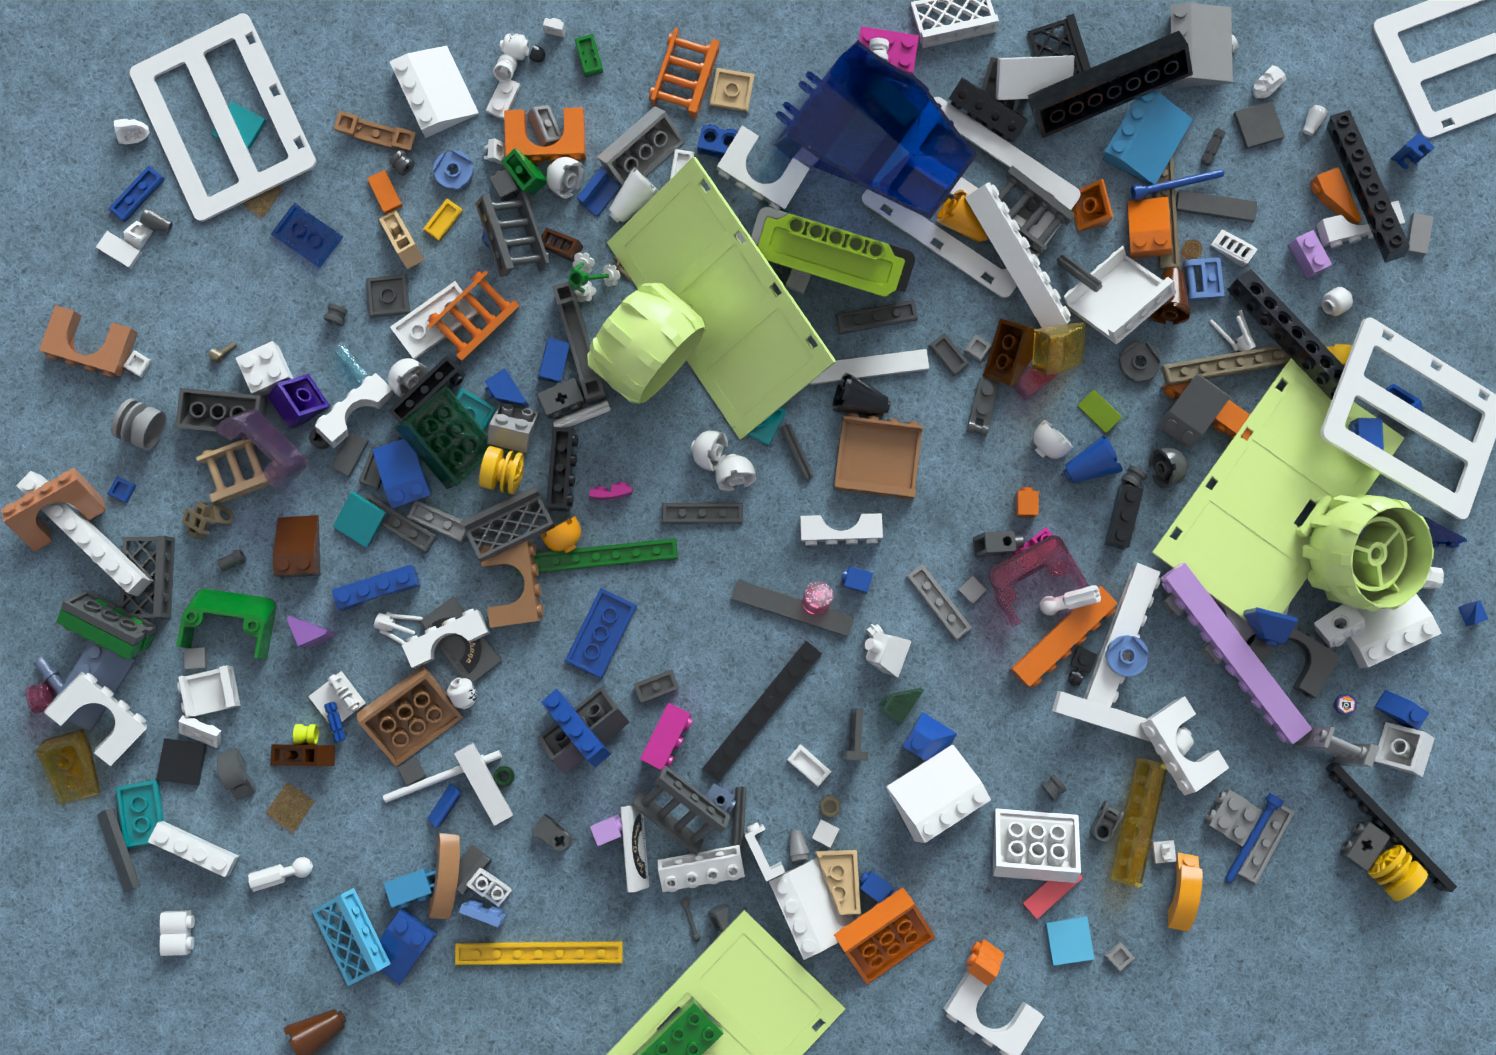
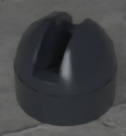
[529,44,546,62]

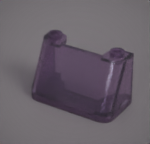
[214,409,307,491]

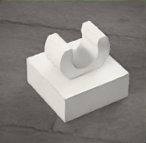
[484,138,506,164]
[1152,840,1176,863]

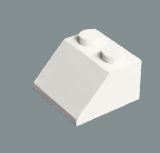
[1374,722,1435,777]

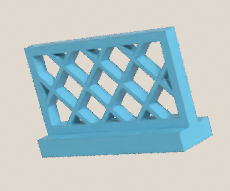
[312,888,391,986]

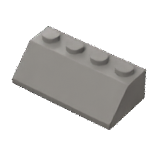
[597,106,685,187]

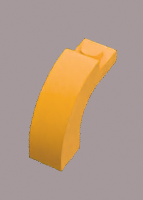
[1167,852,1202,932]

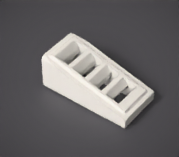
[1210,229,1258,268]

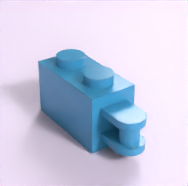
[384,868,436,909]

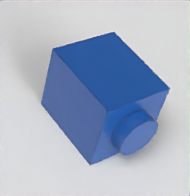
[841,566,873,594]
[859,870,893,903]

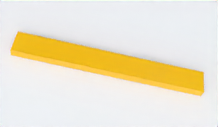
[455,941,623,965]

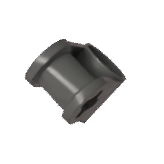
[1090,801,1125,841]
[532,814,572,851]

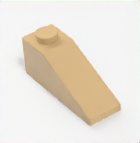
[379,209,425,269]

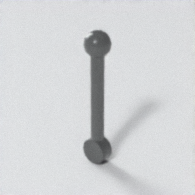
[681,899,700,941]

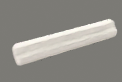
[553,400,611,428]

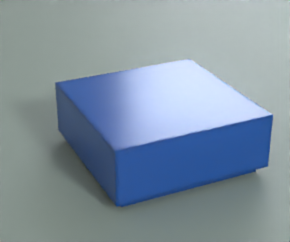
[108,476,137,503]

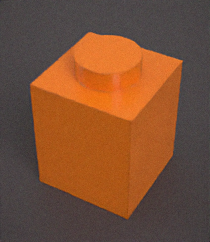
[1015,487,1039,518]

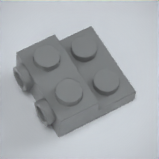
[1205,789,1263,847]

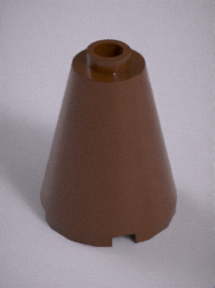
[1150,267,1191,325]
[283,1009,347,1055]

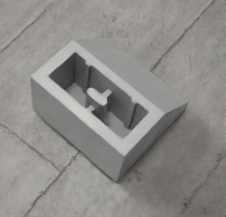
[487,403,539,453]

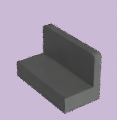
[456,845,492,894]

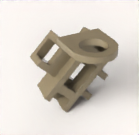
[182,502,233,540]

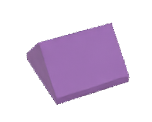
[287,616,337,649]

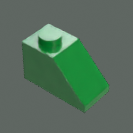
[501,148,547,195]

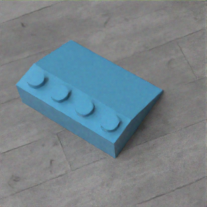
[1102,91,1193,185]

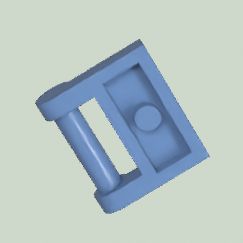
[1183,258,1224,301]

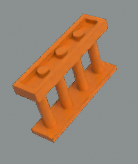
[649,28,720,119]
[427,270,519,361]

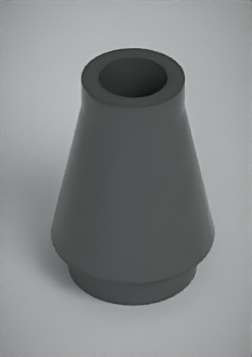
[140,209,173,233]

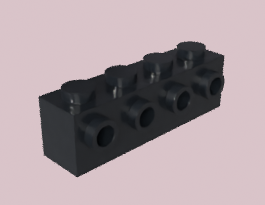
[949,77,1028,142]
[388,355,466,430]
[546,427,578,512]

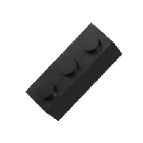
[1104,484,1144,550]

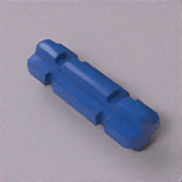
[324,702,346,742]

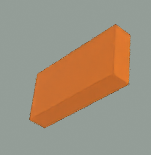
[367,170,403,214]

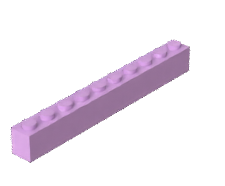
[1161,563,1312,744]

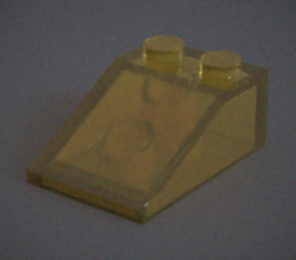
[1032,322,1086,375]
[35,729,101,804]

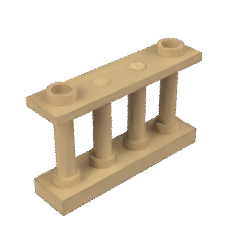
[196,427,294,505]

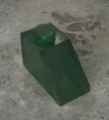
[879,688,924,725]

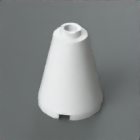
[609,167,659,223]

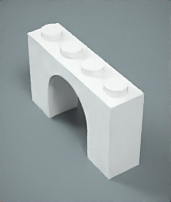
[716,126,810,212]
[44,672,147,766]
[1140,696,1229,795]
[943,972,1044,1055]

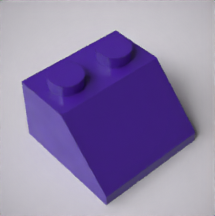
[267,374,330,429]

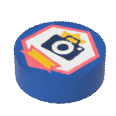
[1334,694,1357,715]

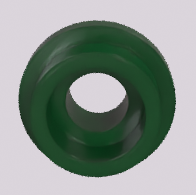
[494,766,515,787]

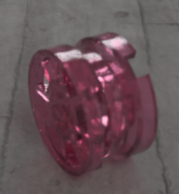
[802,582,833,615]
[26,681,55,714]

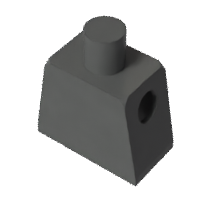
[973,531,1024,557]

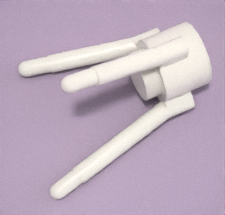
[1209,310,1256,352]
[374,612,423,645]

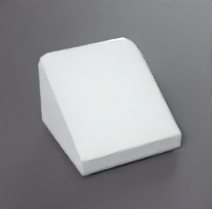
[123,221,153,250]

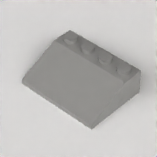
[1171,3,1233,88]

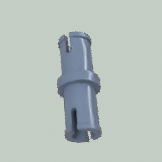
[33,656,64,694]

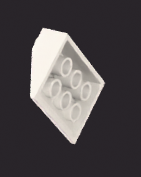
[390,46,479,138]
[1338,594,1442,668]
[886,745,991,843]
[993,809,1081,883]
[769,857,854,960]

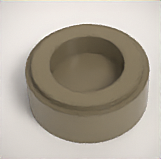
[819,796,840,817]

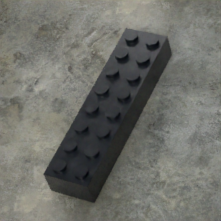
[1028,31,1193,138]

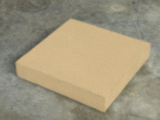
[709,68,755,113]

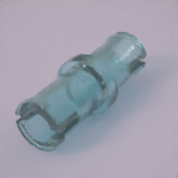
[335,345,369,383]

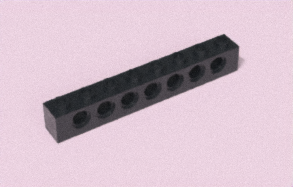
[1327,110,1410,263]
[1227,269,1345,400]

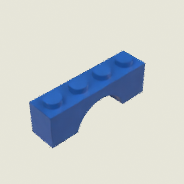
[332,565,421,611]
[541,689,611,768]

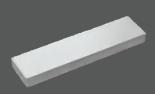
[454,743,513,826]

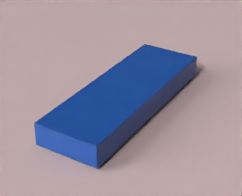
[108,165,165,223]

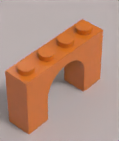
[504,107,586,164]

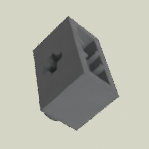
[537,378,585,420]
[1340,821,1390,871]

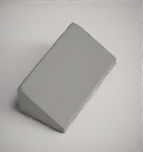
[527,105,562,147]

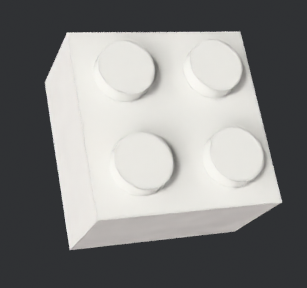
[236,341,293,396]

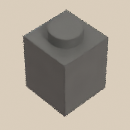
[489,169,519,202]

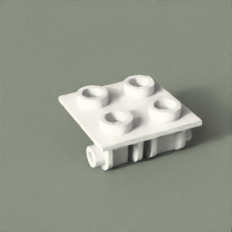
[308,671,366,723]

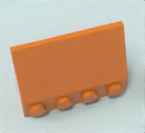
[834,887,936,985]

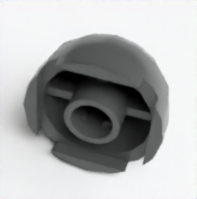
[1149,447,1188,488]

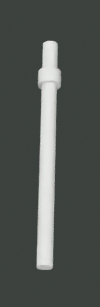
[383,750,502,803]

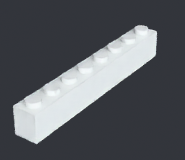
[965,182,1071,336]
[16,471,152,596]
[1083,563,1161,707]

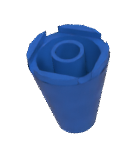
[1063,435,1123,483]

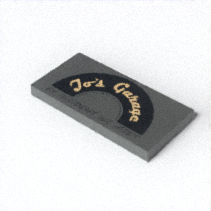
[420,597,502,684]

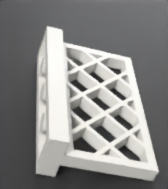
[911,0,999,48]

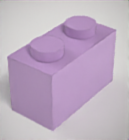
[1289,230,1332,279]
[590,814,623,846]

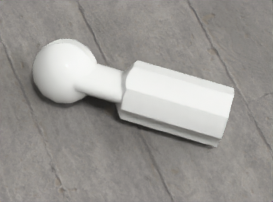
[1040,585,1101,616]
[248,857,313,892]

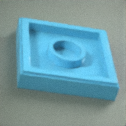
[1045,916,1094,966]

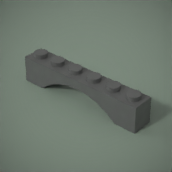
[552,281,607,404]

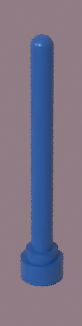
[1130,169,1225,201]
[1225,793,1285,883]

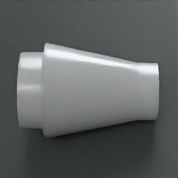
[789,830,810,862]

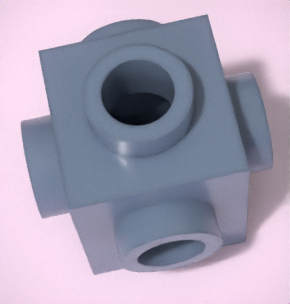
[706,783,736,812]

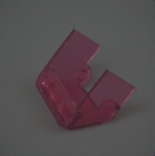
[989,535,1089,627]

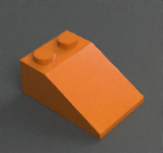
[1128,197,1172,259]

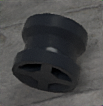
[309,428,331,449]

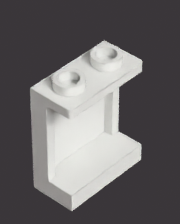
[177,665,241,717]
[744,822,785,882]

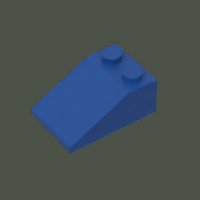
[372,436,433,508]
[379,908,438,985]

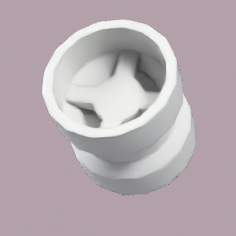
[868,38,889,65]
[493,54,517,82]

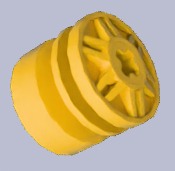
[479,446,524,495]
[1368,845,1428,901]

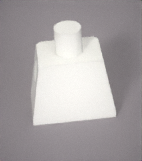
[865,632,911,677]

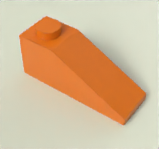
[1310,167,1362,225]

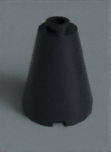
[833,373,891,416]

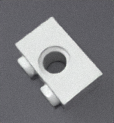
[1314,604,1365,648]

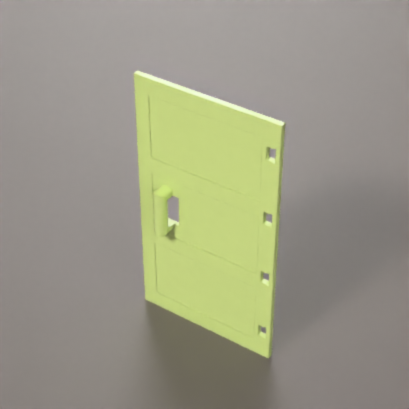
[607,157,836,439]
[1152,358,1404,622]
[606,910,845,1055]

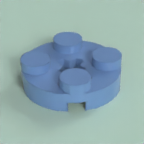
[433,150,474,191]
[1105,635,1148,677]

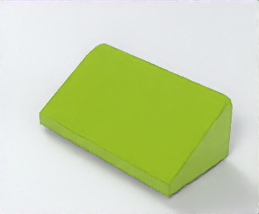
[1077,390,1122,433]

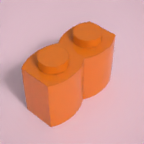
[966,938,1004,986]

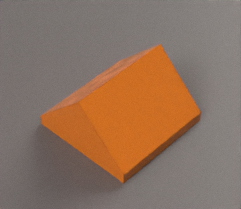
[1072,179,1113,231]

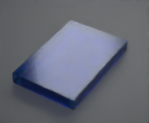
[271,203,343,268]

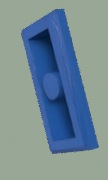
[428,784,462,827]

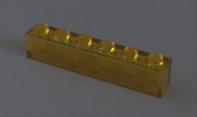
[1110,757,1167,888]

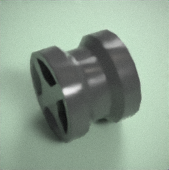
[389,150,415,176]
[323,303,348,326]
[1121,466,1147,488]
[1041,774,1067,801]

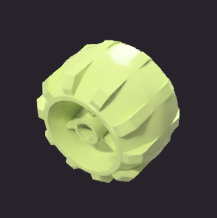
[587,283,705,404]
[1303,494,1434,612]

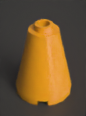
[936,189,989,242]

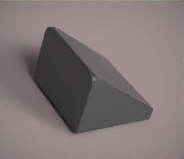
[707,904,728,932]

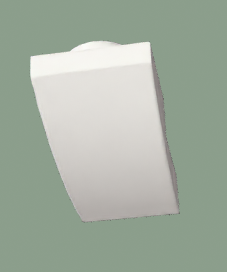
[466,868,512,907]

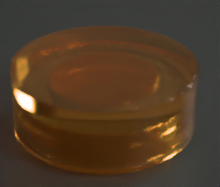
[1181,239,1203,260]

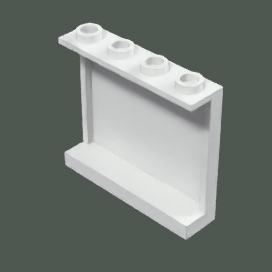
[1064,246,1176,345]

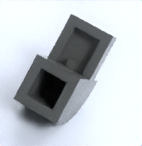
[217,748,256,800]

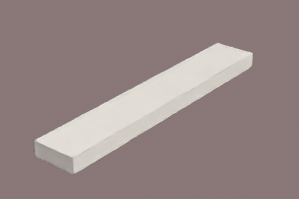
[810,349,929,385]
[1052,691,1151,742]

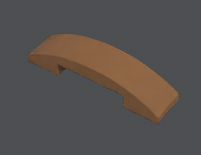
[333,111,416,152]
[428,833,460,919]

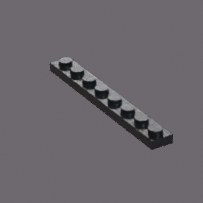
[703,641,822,781]
[1325,763,1457,893]

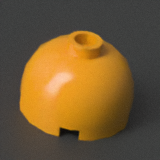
[540,516,582,553]

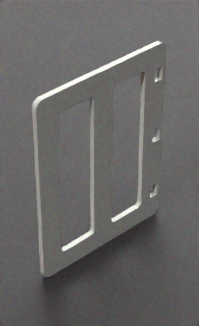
[1373,0,1496,139]
[130,13,316,222]
[862,97,1080,298]
[1320,318,1496,520]

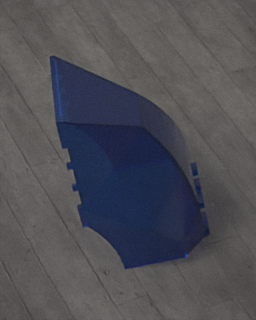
[774,40,977,219]

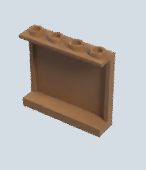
[834,413,924,500]

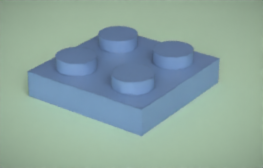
[459,899,507,927]

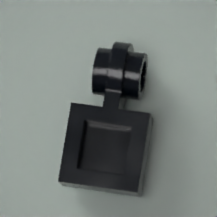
[1067,646,1098,686]

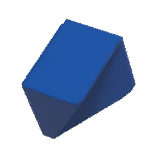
[1458,600,1488,626]

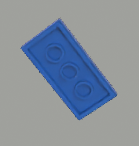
[565,588,637,679]

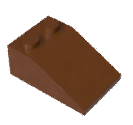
[983,318,1044,386]
[273,515,321,578]

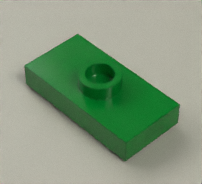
[574,34,603,77]

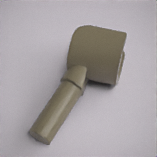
[608,256,632,282]
[208,342,237,363]

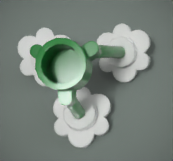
[569,253,620,303]

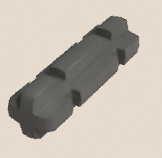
[1201,128,1225,166]

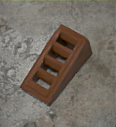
[541,228,583,262]

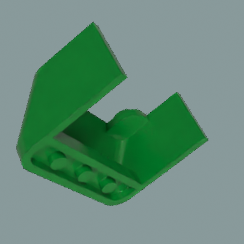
[176,589,276,660]

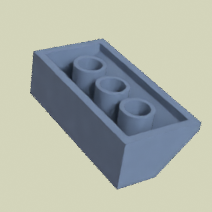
[55,641,136,731]

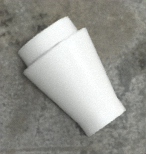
[1302,105,1328,136]

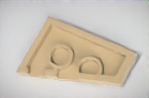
[815,850,861,915]

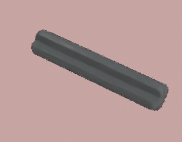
[1057,255,1102,292]
[781,424,813,480]
[732,786,747,848]

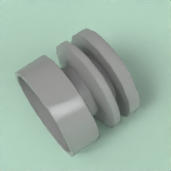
[111,398,166,451]

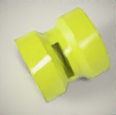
[293,724,319,745]

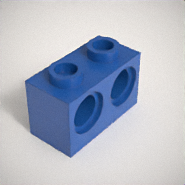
[697,124,738,159]

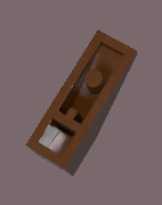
[270,744,335,766]

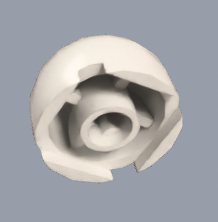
[546,157,585,199]
[388,358,429,398]
[1033,420,1074,459]
[691,430,728,471]
[715,454,756,491]

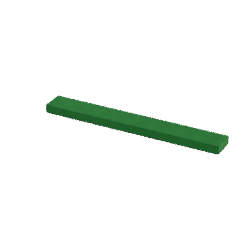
[516,538,678,575]

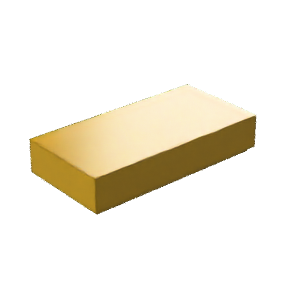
[423,198,463,242]

